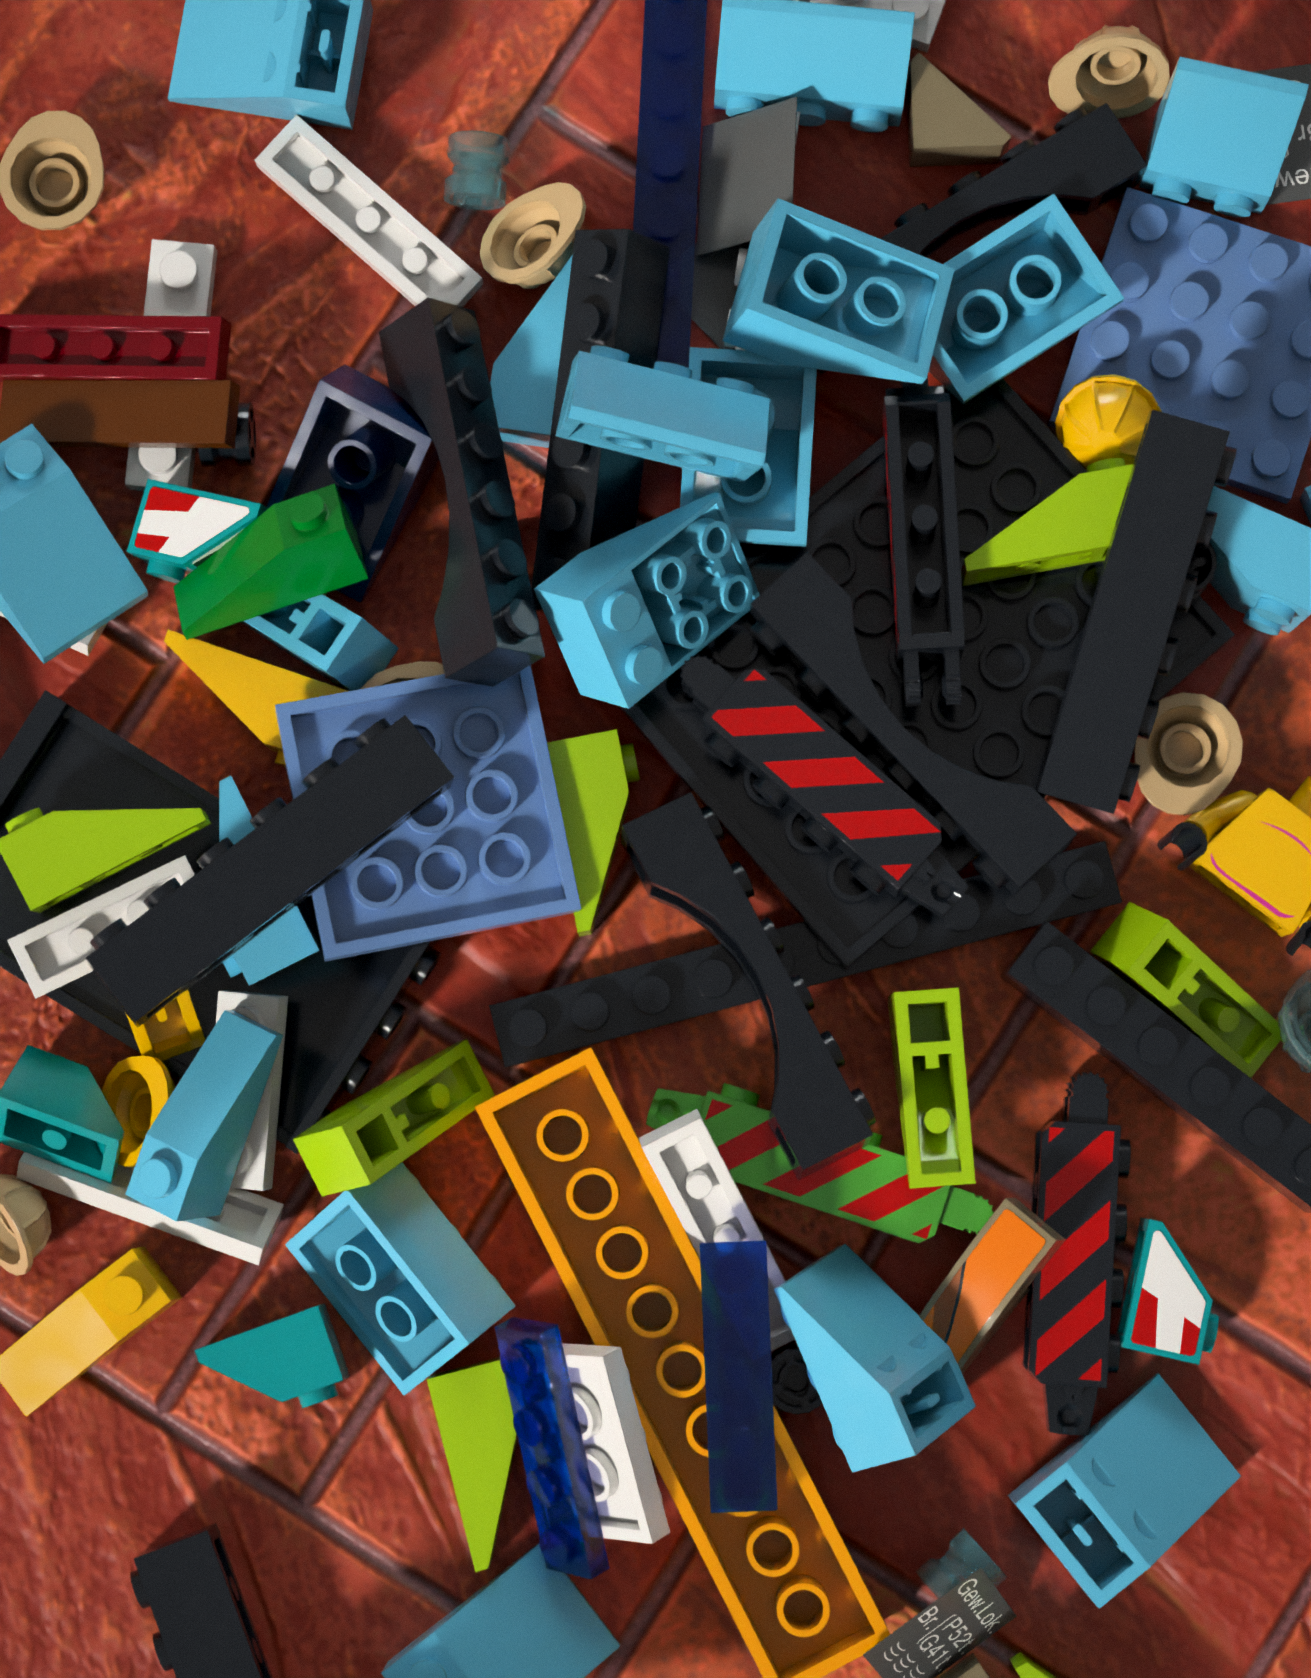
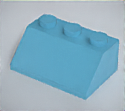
[714,0,915,132]
[928,194,1125,404]
[555,345,770,483]
[285,1162,516,1396]

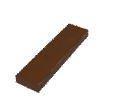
[0,380,240,448]

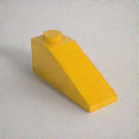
[164,629,348,768]
[0,1247,183,1417]

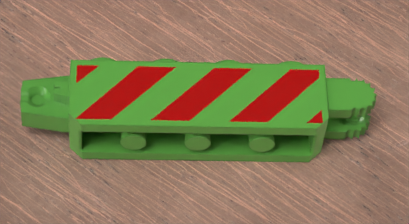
[646,1083,994,1243]

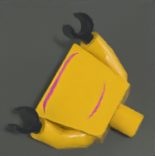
[1157,776,1311,956]

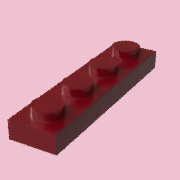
[0,314,231,382]

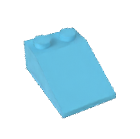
[1139,56,1309,217]
[722,198,955,384]
[680,347,817,547]
[0,424,148,664]
[1207,486,1311,635]
[381,1541,621,1678]

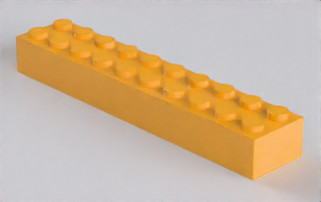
[475,1047,890,1678]

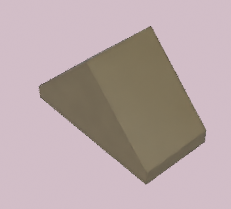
[906,53,1012,167]

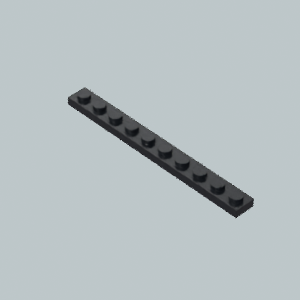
[489,841,1122,1068]

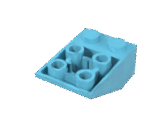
[168,0,373,130]
[534,492,760,709]
[774,1244,976,1473]
[1007,1373,1241,1609]

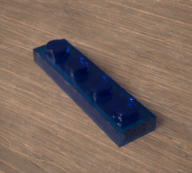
[700,1240,778,1513]
[494,1317,610,1579]

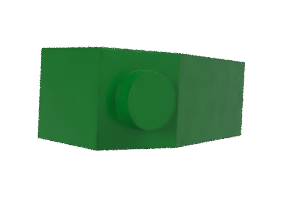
[173,484,368,640]

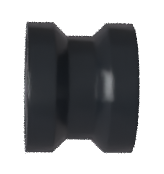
[198,402,256,467]

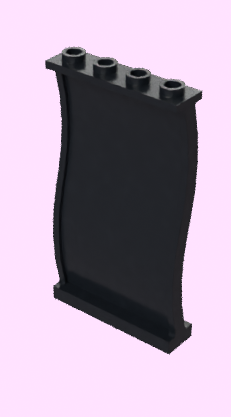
[0,690,442,1154]

